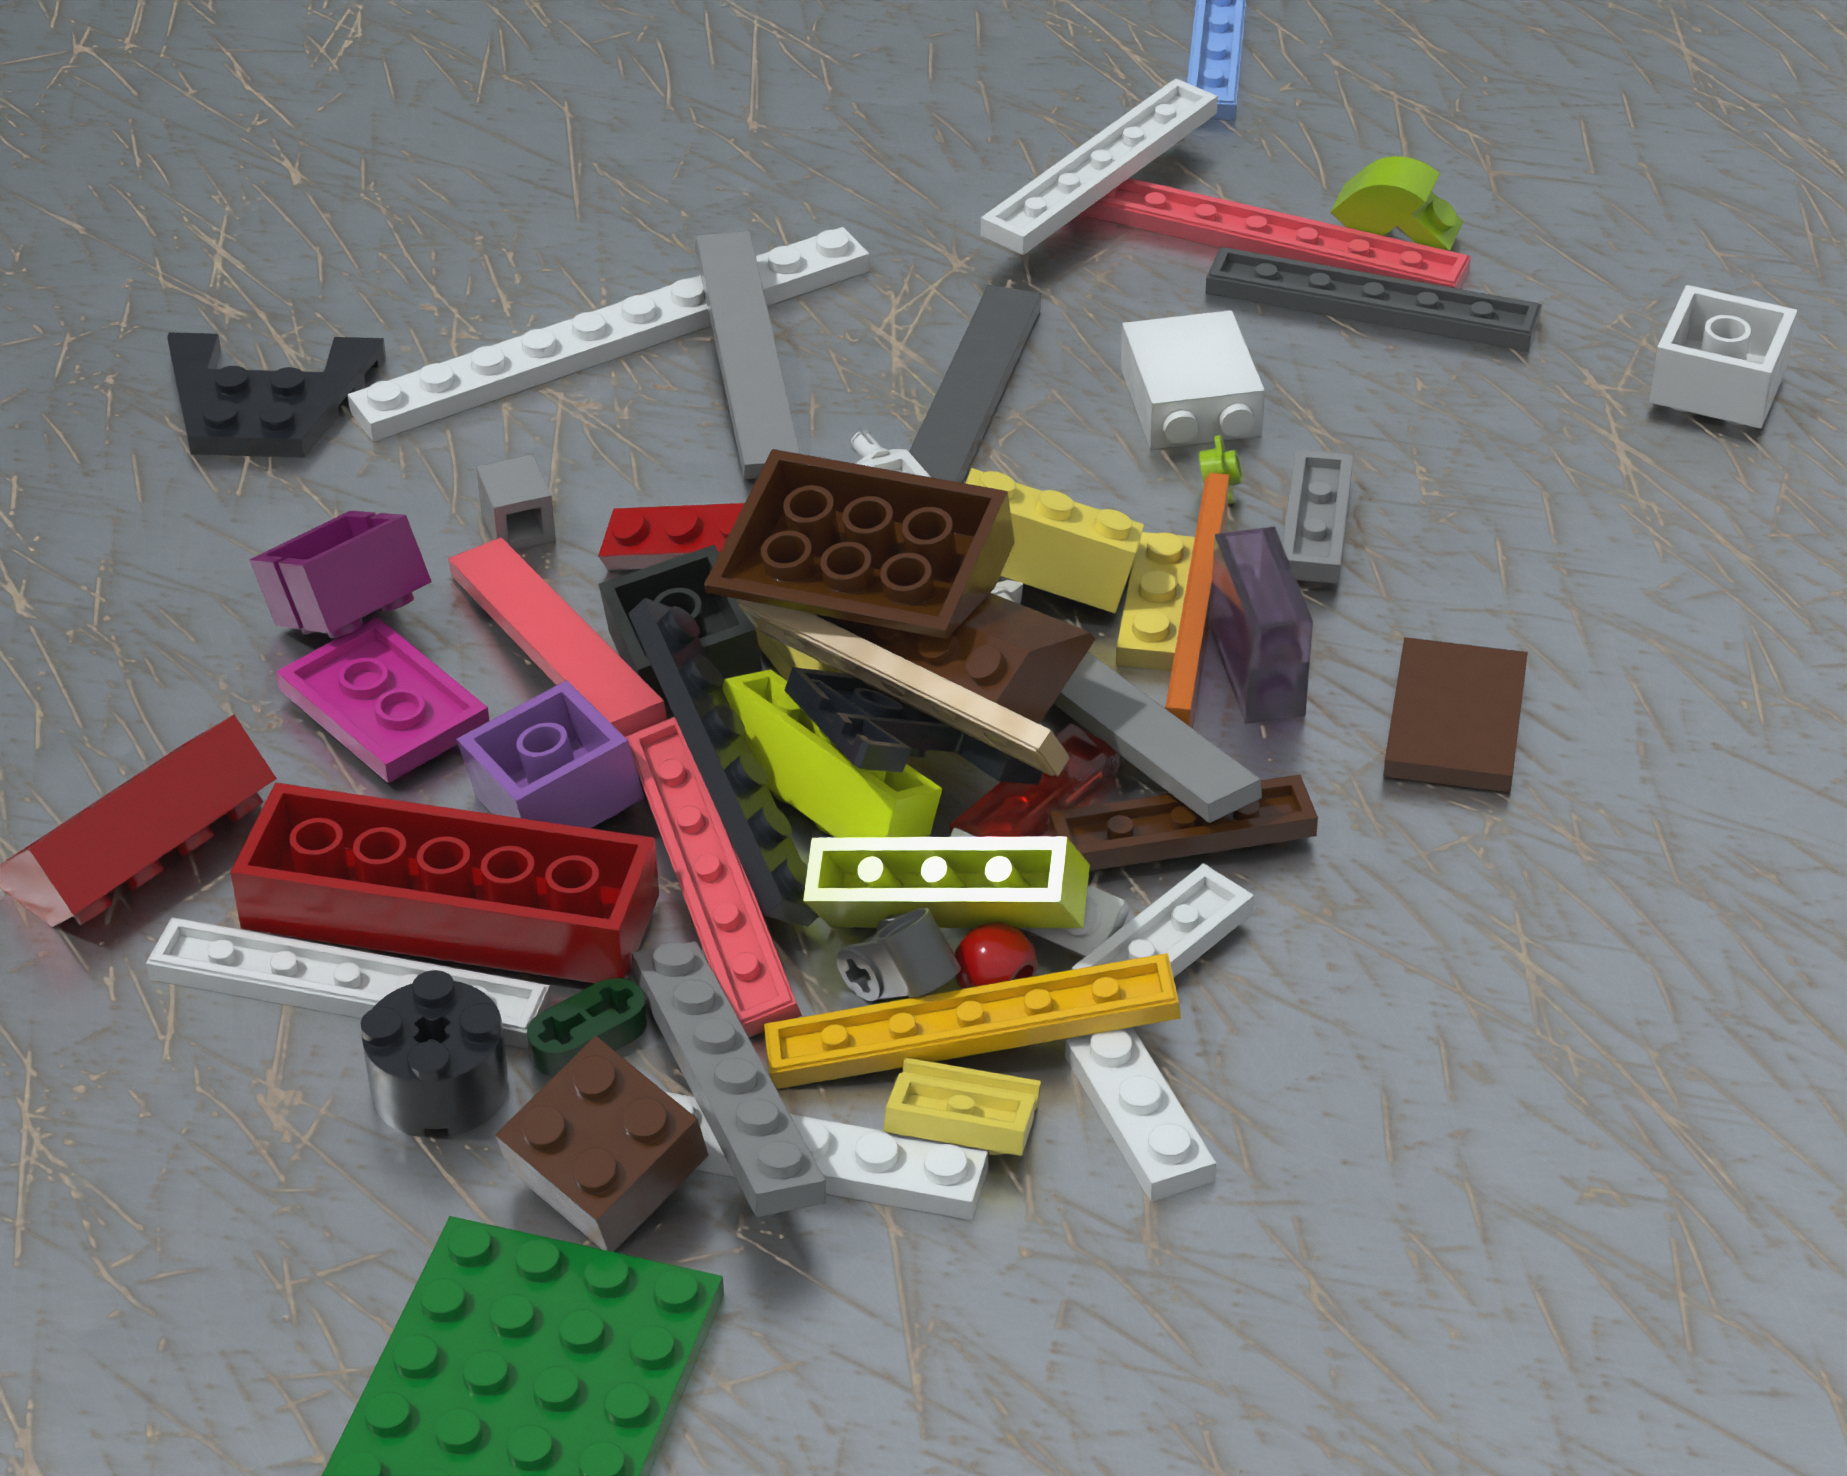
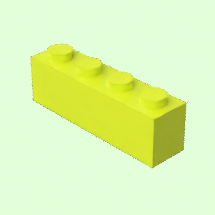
[722,669,943,838]
[803,837,1090,928]

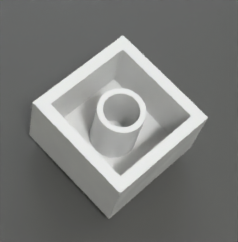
[1649,285,1798,429]

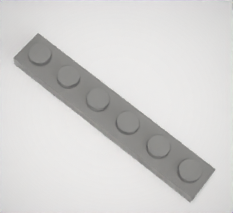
[632,941,826,1217]

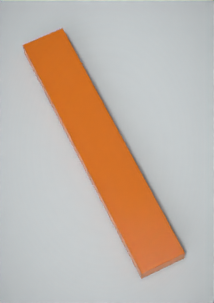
[1165,473,1230,729]

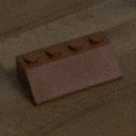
[816,593,1095,724]

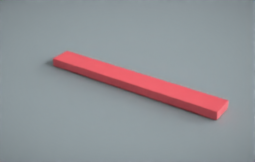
[1079,178,1471,289]

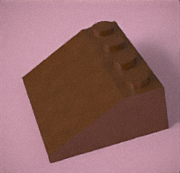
[704,449,1015,639]

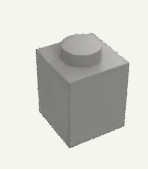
[476,454,556,550]

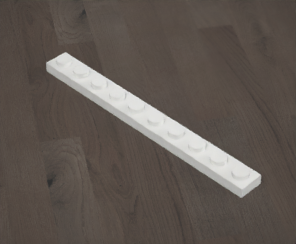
[347,227,870,442]

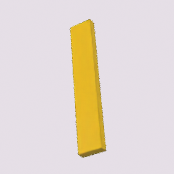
[764,953,1181,1089]

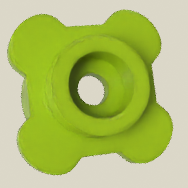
[1199,435,1243,505]

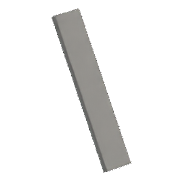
[695,231,801,480]
[1053,652,1262,823]

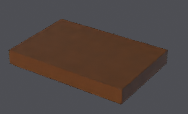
[1383,637,1528,792]

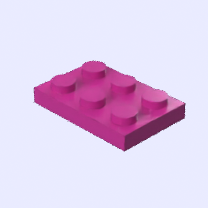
[276,617,490,783]

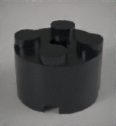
[360,970,508,1137]

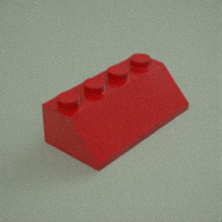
[0,714,277,927]

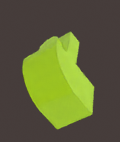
[1330,156,1464,251]

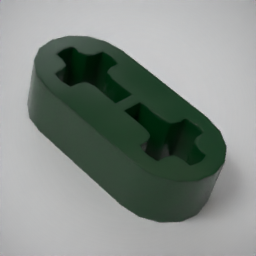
[527,978,647,1076]

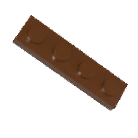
[1049,774,1318,871]

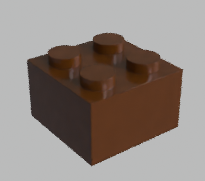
[495,1036,709,1252]

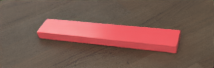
[448,537,667,737]
[625,717,802,1038]

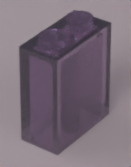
[1209,526,1313,724]

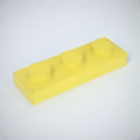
[1116,532,1195,671]

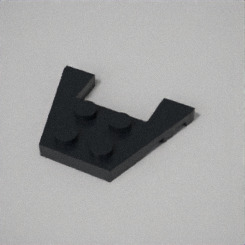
[167,332,386,458]
[784,667,1043,785]

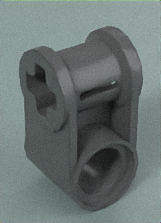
[837,907,962,1001]

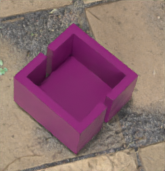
[249,511,432,638]

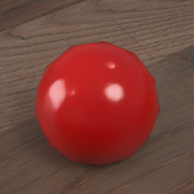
[954,922,1038,989]

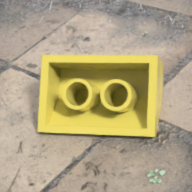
[966,468,1144,613]

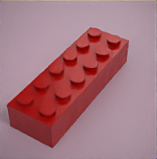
[230,782,659,983]

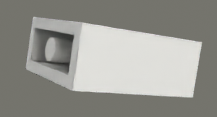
[1120,310,1265,450]

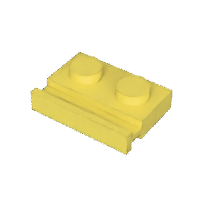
[883,1057,1041,1156]

